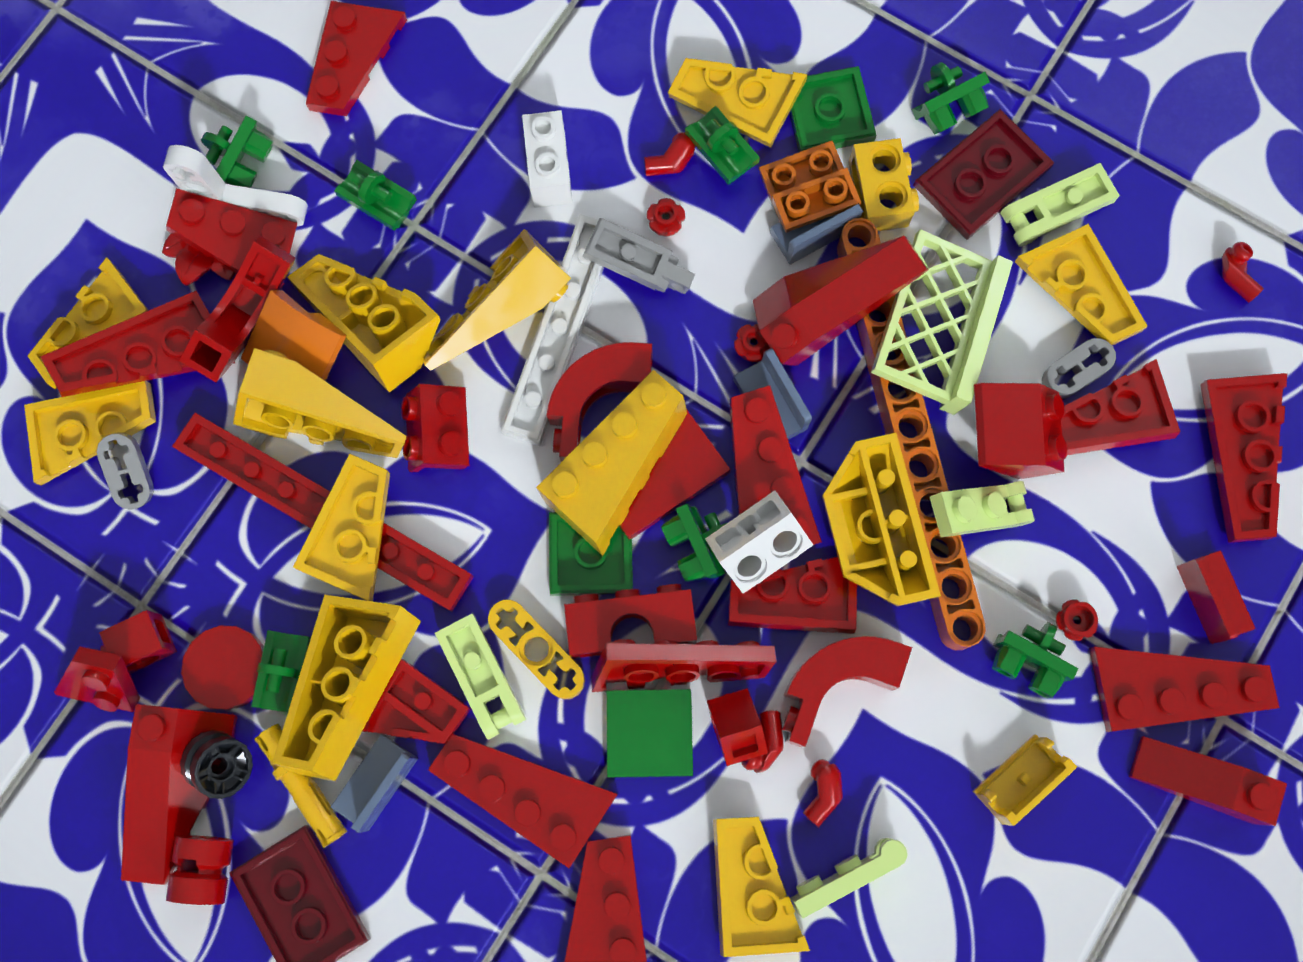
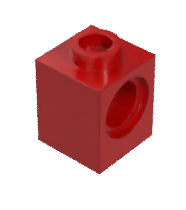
[99,610,177,674]
[707,688,768,766]

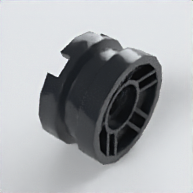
[180,730,253,799]

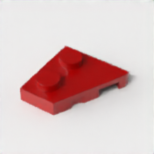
[54,646,140,712]
[363,659,471,744]

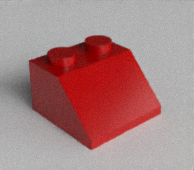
[974,383,1067,479]

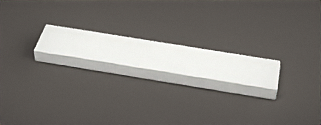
[501,214,604,446]

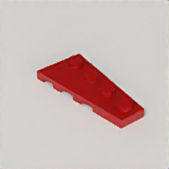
[40,290,235,397]
[1200,373,1287,543]
[428,734,618,868]

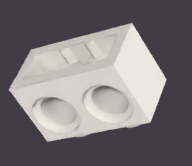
[522,110,573,208]
[705,491,813,593]

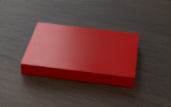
[619,410,731,539]

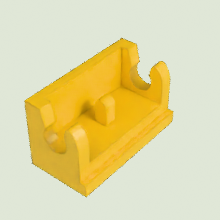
[973,734,1077,826]

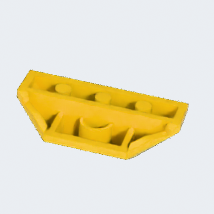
[822,433,941,606]

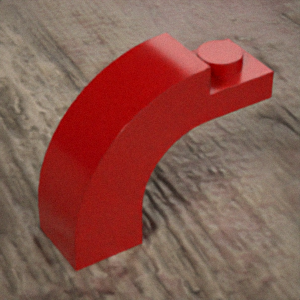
[179,236,296,383]
[547,342,653,462]
[782,636,913,748]

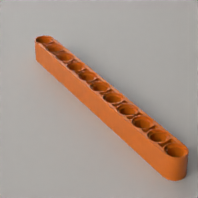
[837,218,986,650]

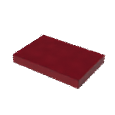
[913,109,1054,240]
[229,825,371,962]

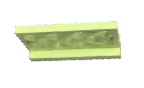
[871,229,1013,415]

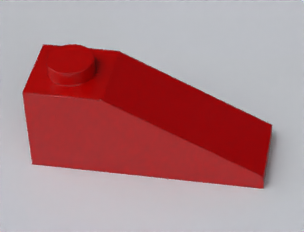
[1129,736,1287,826]

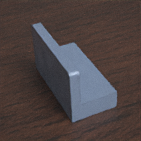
[770,204,863,265]
[733,348,812,440]
[331,734,418,833]

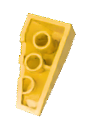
[423,229,571,371]
[287,254,441,393]
[233,348,406,458]

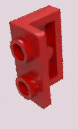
[401,384,470,472]

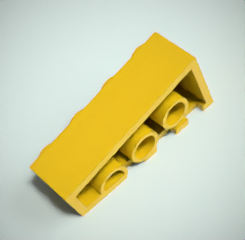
[536,370,687,556]
[272,594,421,781]

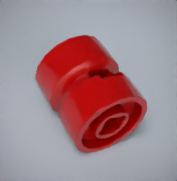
[166,835,234,905]

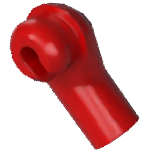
[644,132,695,176]
[1222,242,1264,303]
[741,710,784,773]
[803,759,843,828]

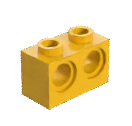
[849,138,919,231]

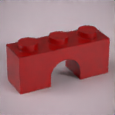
[564,584,697,659]

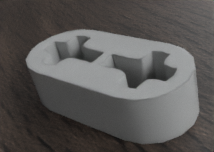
[1042,338,1116,399]
[97,433,154,510]

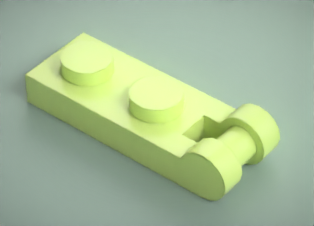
[1000,163,1120,247]
[930,481,1035,538]
[435,613,526,740]
[790,838,907,918]

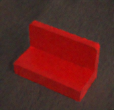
[1176,550,1256,644]

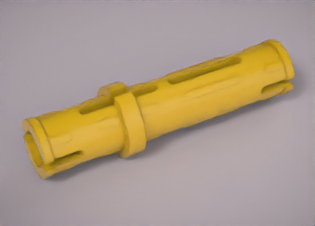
[254,724,348,848]

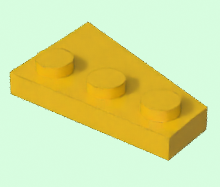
[668,58,807,148]
[1015,224,1148,345]
[27,257,149,389]
[24,381,156,486]
[293,454,390,602]
[713,817,810,957]

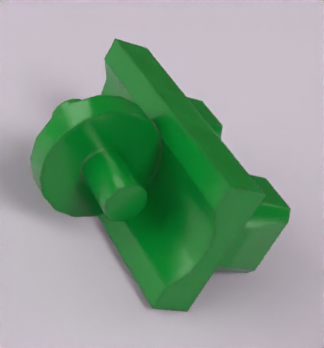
[911,62,990,135]
[685,106,760,185]
[201,116,273,188]
[334,160,417,231]
[661,504,727,581]
[992,622,1079,699]
[251,630,311,713]

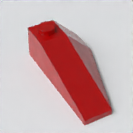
[753,236,929,366]
[121,704,237,885]

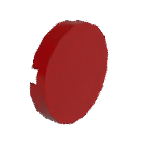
[181,625,264,710]

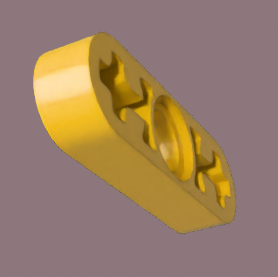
[488,600,585,699]

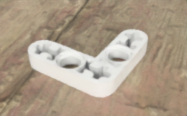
[163,145,308,226]

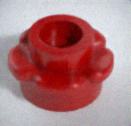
[647,198,685,237]
[734,324,770,362]
[1056,599,1098,641]

